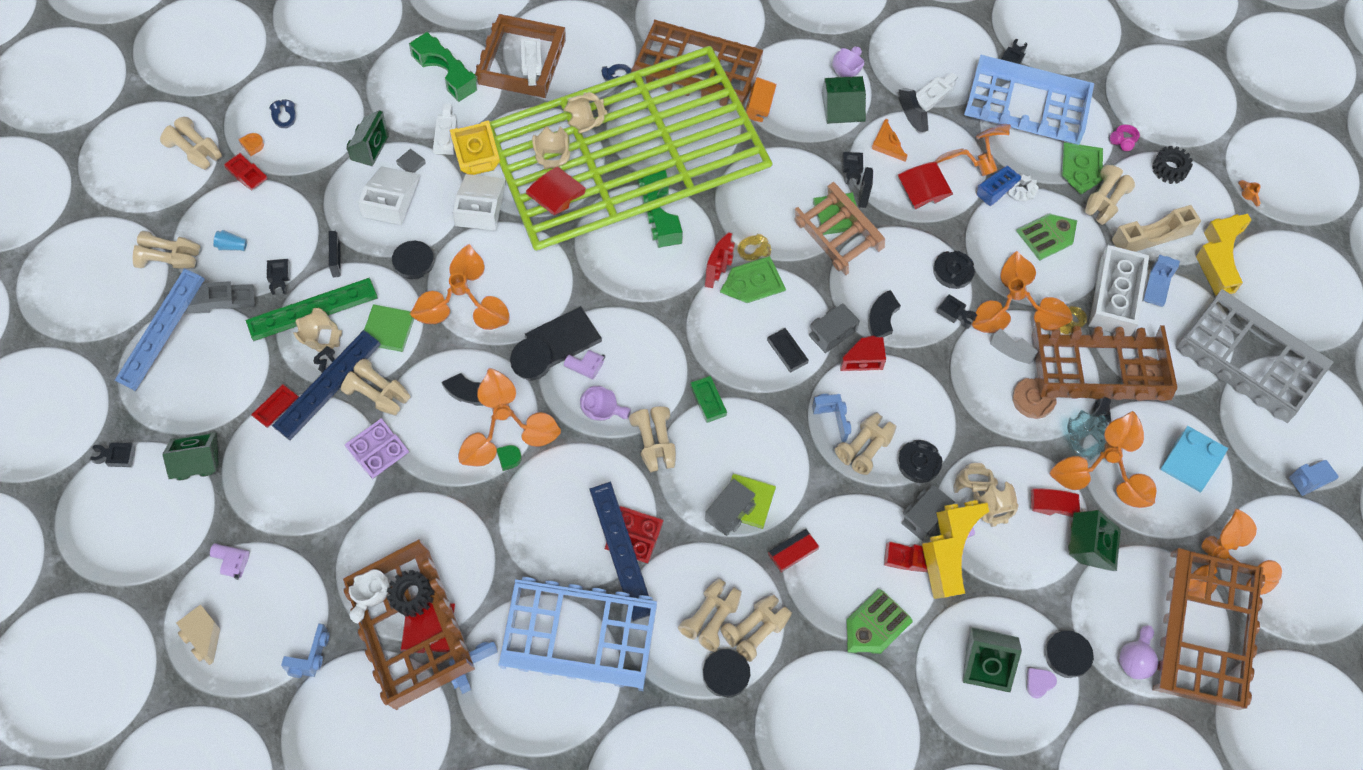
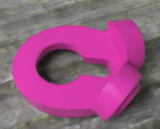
[1110,124,1140,151]

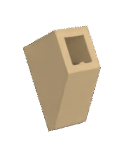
[176,605,220,665]

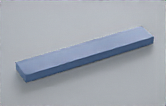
[115,268,205,391]

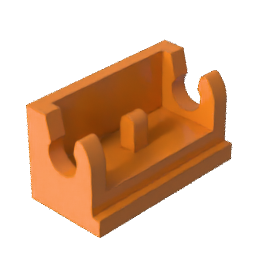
[745,77,777,122]

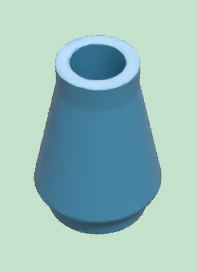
[213,230,247,251]

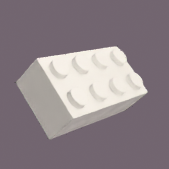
[1089,245,1149,336]

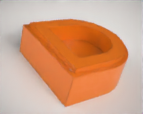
[238,133,264,157]

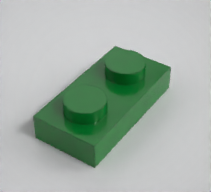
[690,376,727,423]

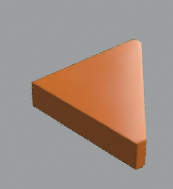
[872,119,908,162]

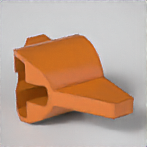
[1238,180,1261,207]

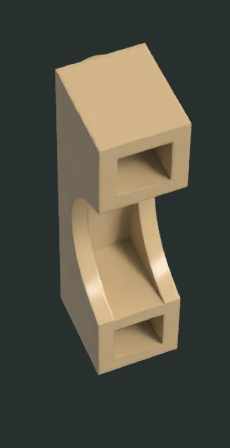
[1112,205,1201,252]

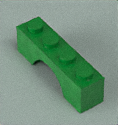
[409,32,477,102]
[638,170,683,248]

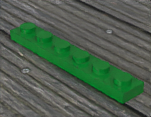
[245,277,378,342]

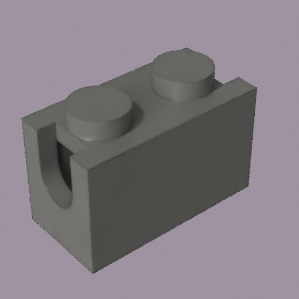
[809,303,860,354]
[705,478,756,536]
[902,485,955,541]

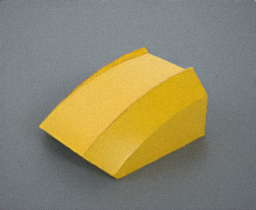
[450,120,500,175]

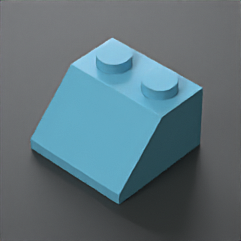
[1160,426,1228,493]

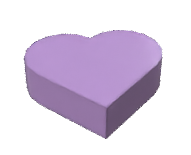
[1027,668,1057,699]

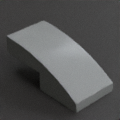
[990,329,1038,364]

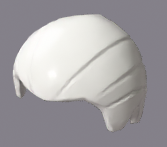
[349,570,390,624]

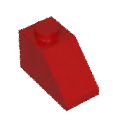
[840,336,886,371]

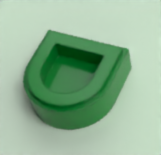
[497,445,522,471]

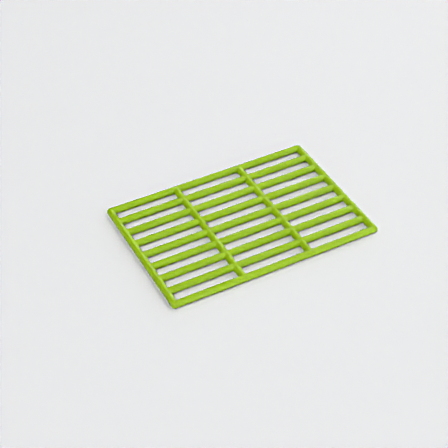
[489,46,773,251]

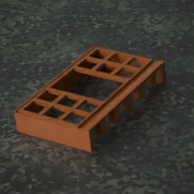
[631,19,763,107]
[1032,322,1178,401]
[343,539,475,710]
[1152,548,1265,710]

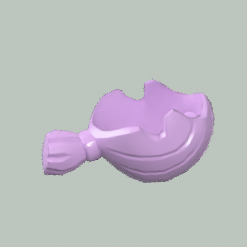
[832,46,864,77]
[580,386,631,421]
[1119,625,1158,680]

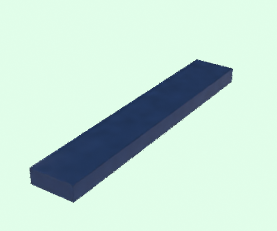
[272,330,381,441]
[589,481,651,622]

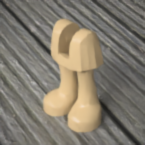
[160,117,222,170]
[1085,165,1135,225]
[133,231,201,269]
[341,358,411,416]
[629,406,676,472]
[835,412,897,475]
[678,579,742,652]
[720,594,792,662]

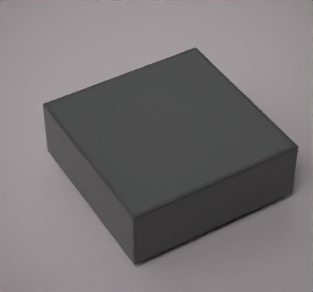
[396,148,426,173]

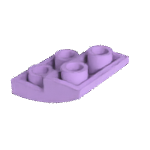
[344,418,409,479]

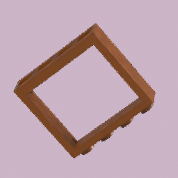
[475,14,566,98]

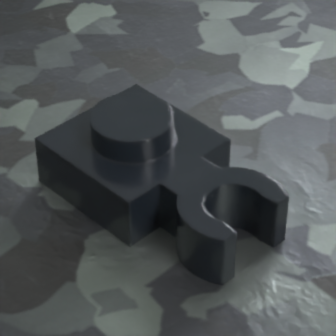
[1001,39,1028,65]
[842,152,864,185]
[267,259,290,295]
[936,294,977,329]
[90,443,135,467]

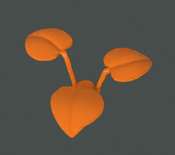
[934,124,1011,176]
[410,244,510,330]
[972,251,1073,333]
[458,368,561,466]
[1050,411,1157,508]
[1188,509,1282,599]

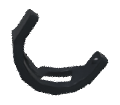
[313,346,335,373]
[1092,397,1111,423]

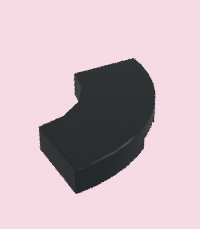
[899,88,929,132]
[868,290,901,337]
[441,373,484,406]

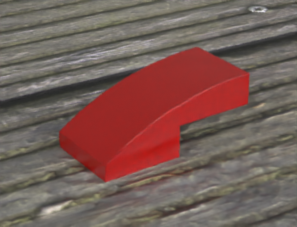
[224,153,268,191]
[1031,489,1080,517]
[884,541,928,572]

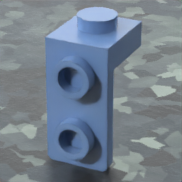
[1143,255,1180,307]
[812,394,851,442]
[1289,460,1339,496]
[281,624,329,678]
[449,642,498,694]

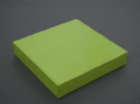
[730,474,776,529]

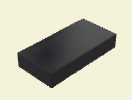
[859,167,873,208]
[328,230,341,278]
[767,328,809,373]

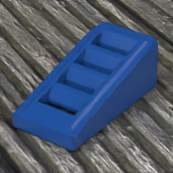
[977,165,1022,206]

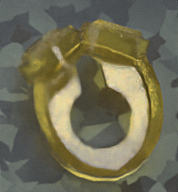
[737,233,771,260]
[1060,306,1087,334]

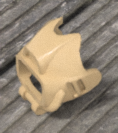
[563,92,608,133]
[532,126,570,170]
[293,308,342,352]
[953,463,998,493]
[973,481,1018,527]

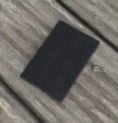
[525,306,602,368]

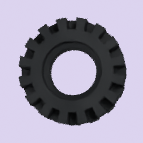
[1152,146,1193,184]
[387,570,435,617]

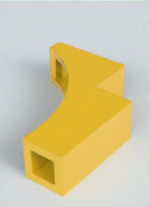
[1196,214,1251,296]
[922,500,990,599]

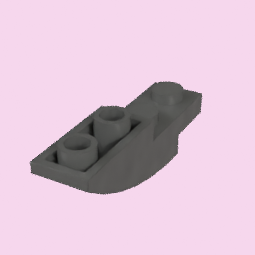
[164,281,255,314]

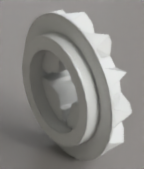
[1008,172,1039,201]

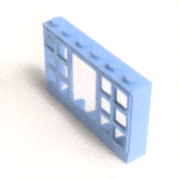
[964,55,1094,145]
[498,577,657,691]

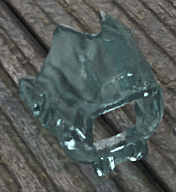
[1067,410,1108,460]

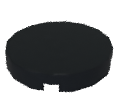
[392,240,434,279]
[933,251,975,289]
[510,337,553,381]
[897,440,943,483]
[1045,630,1094,678]
[703,649,751,698]

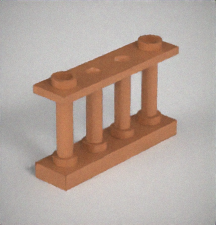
[794,182,885,275]

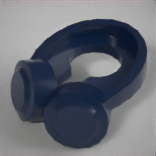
[601,64,631,81]
[269,99,296,129]

